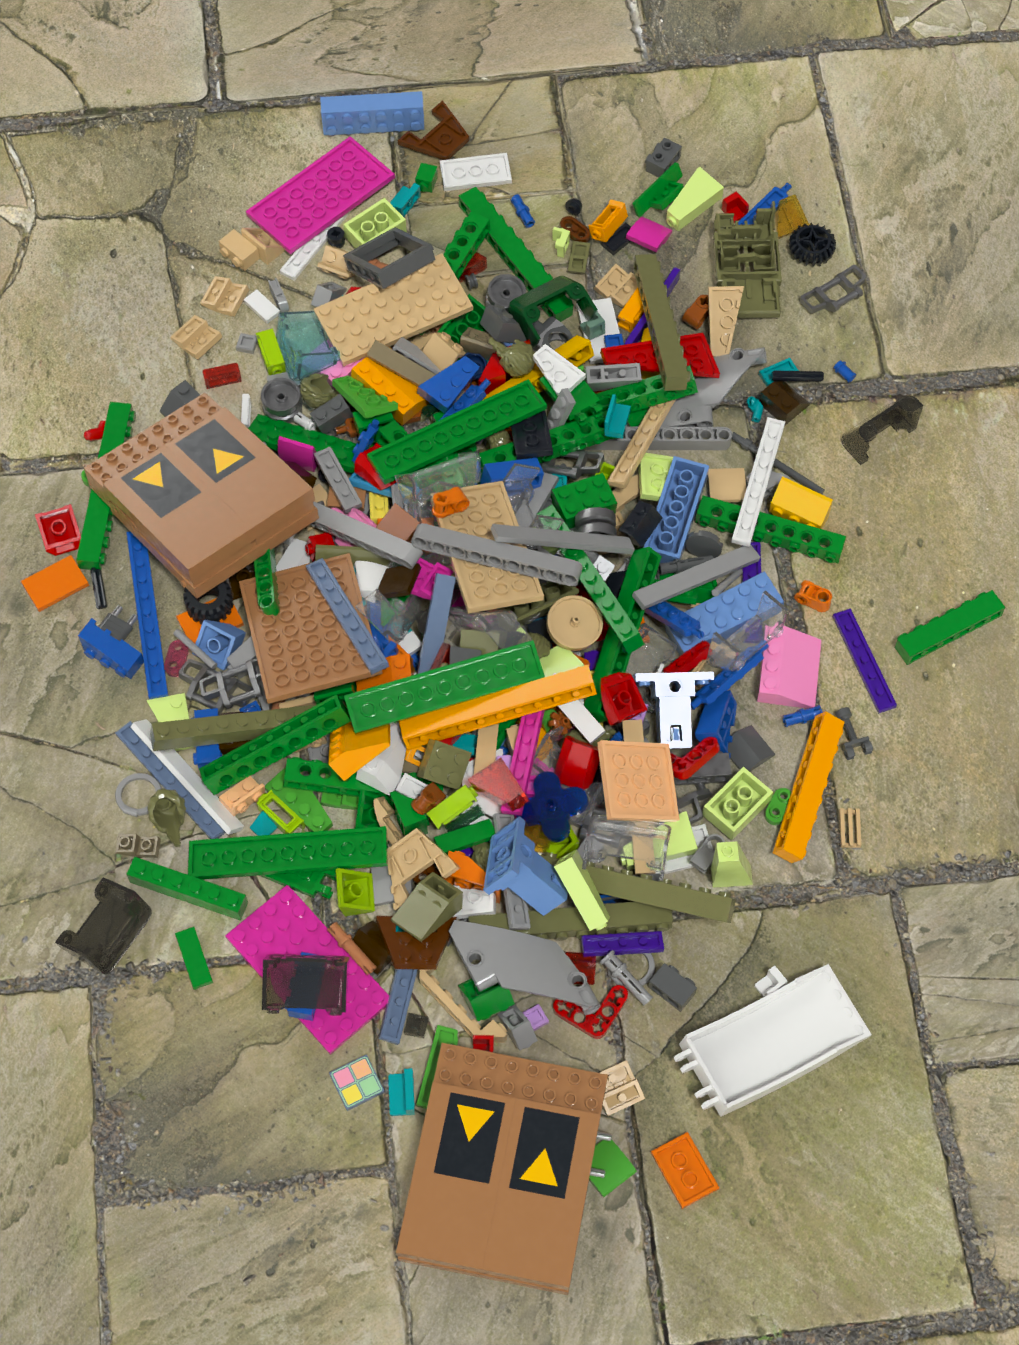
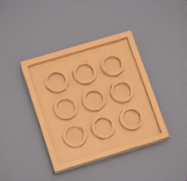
[597,740,679,822]

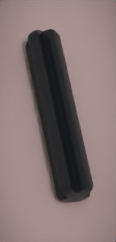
[771,370,824,382]

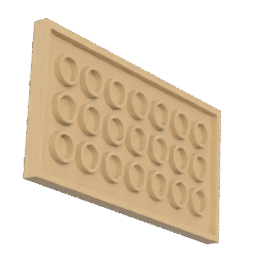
[314,253,473,366]
[429,481,544,614]

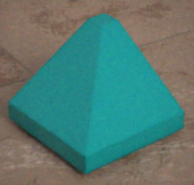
[250,811,278,836]

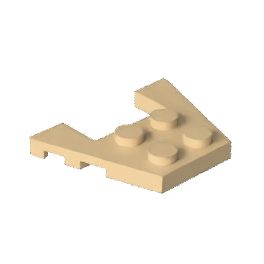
[387,828,460,911]

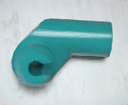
[747,396,764,423]

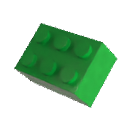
[551,473,617,529]

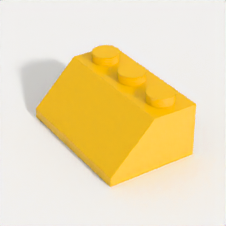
[769,476,833,529]

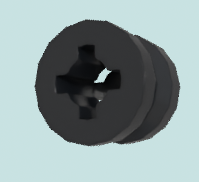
[327,227,345,248]

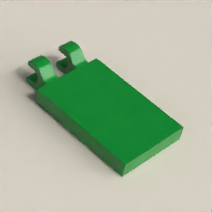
[539,376,603,427]
[261,870,337,900]

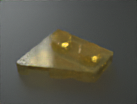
[777,194,809,239]

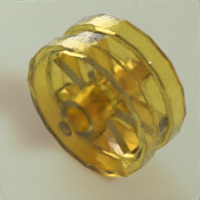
[524,821,554,853]

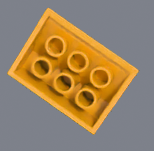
[351,347,429,426]
[328,722,390,781]

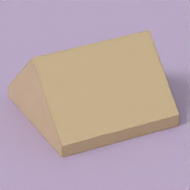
[241,228,285,265]

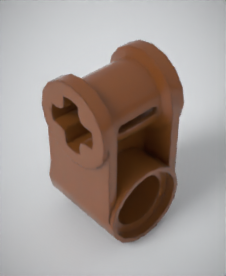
[682,295,709,330]
[411,782,447,815]

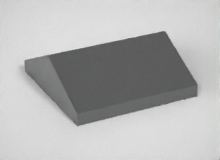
[728,725,775,772]

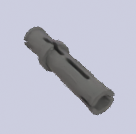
[658,555,714,575]

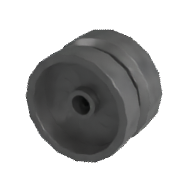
[485,274,526,314]
[261,378,302,423]
[575,507,617,536]

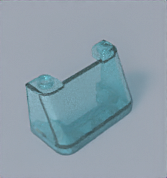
[276,311,340,381]

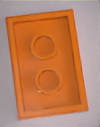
[21,555,89,612]
[176,597,244,643]
[651,1132,719,1209]

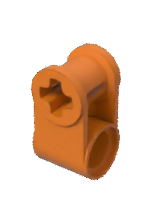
[432,487,470,518]
[794,580,832,612]

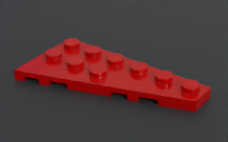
[600,333,720,378]

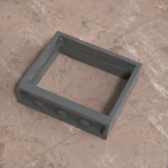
[343,227,435,289]

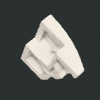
[354,561,389,603]

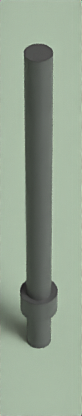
[732,432,825,494]

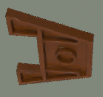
[397,100,469,160]
[376,916,457,970]

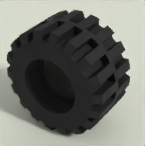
[183,580,233,624]

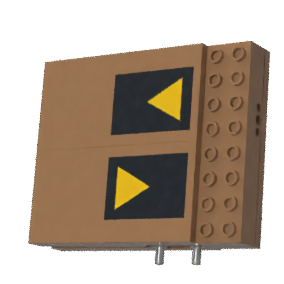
[84,393,319,598]
[396,1043,612,1295]

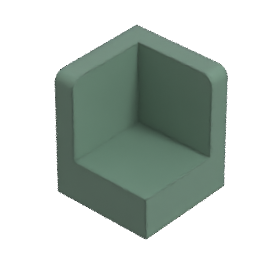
[580,311,605,340]

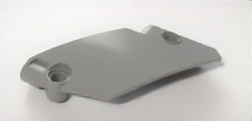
[661,347,767,427]
[449,920,601,1015]

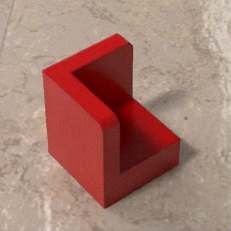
[721,191,749,223]
[473,1035,494,1053]

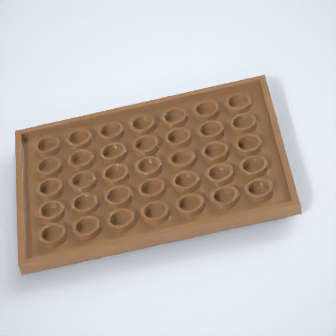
[239,553,383,704]

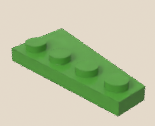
[332,375,398,418]
[265,767,333,832]
[416,1025,458,1109]

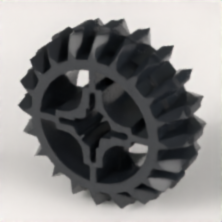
[789,222,836,267]

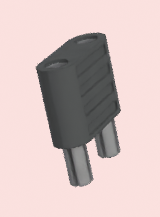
[98,605,138,641]

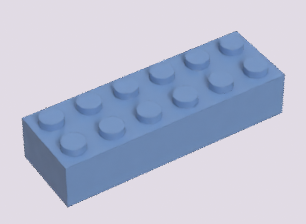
[320,91,425,135]
[643,456,709,563]
[665,571,784,656]

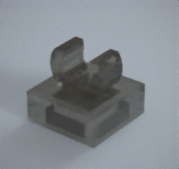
[404,1013,429,1039]

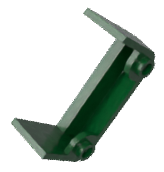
[508,276,598,350]

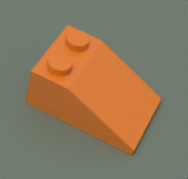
[356,654,414,692]
[442,851,501,903]

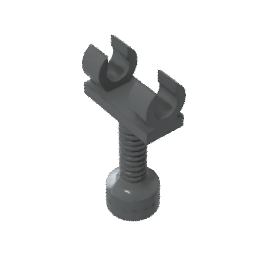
[835,707,873,760]

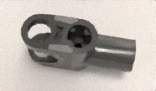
[532,317,573,352]

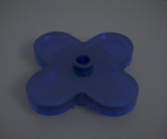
[516,771,589,842]

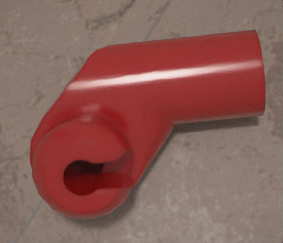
[84,420,106,441]

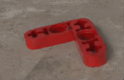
[670,737,720,780]
[553,985,628,1039]

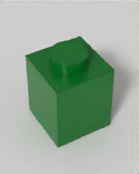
[415,163,438,193]

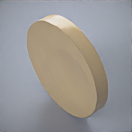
[546,595,603,651]

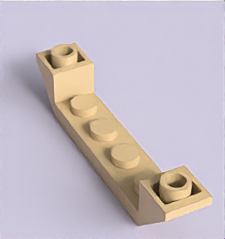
[419,967,507,1043]

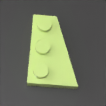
[638,453,673,501]
[147,693,194,751]

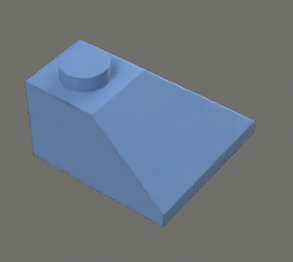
[192,620,246,670]

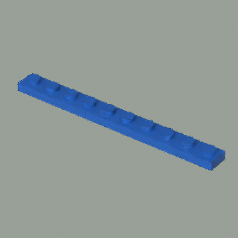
[126,532,169,700]

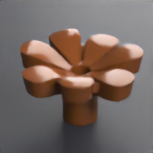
[548,710,572,735]

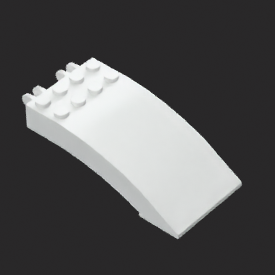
[674,964,872,1117]

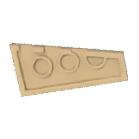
[708,286,744,357]

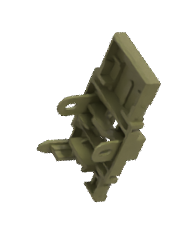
[713,201,782,318]

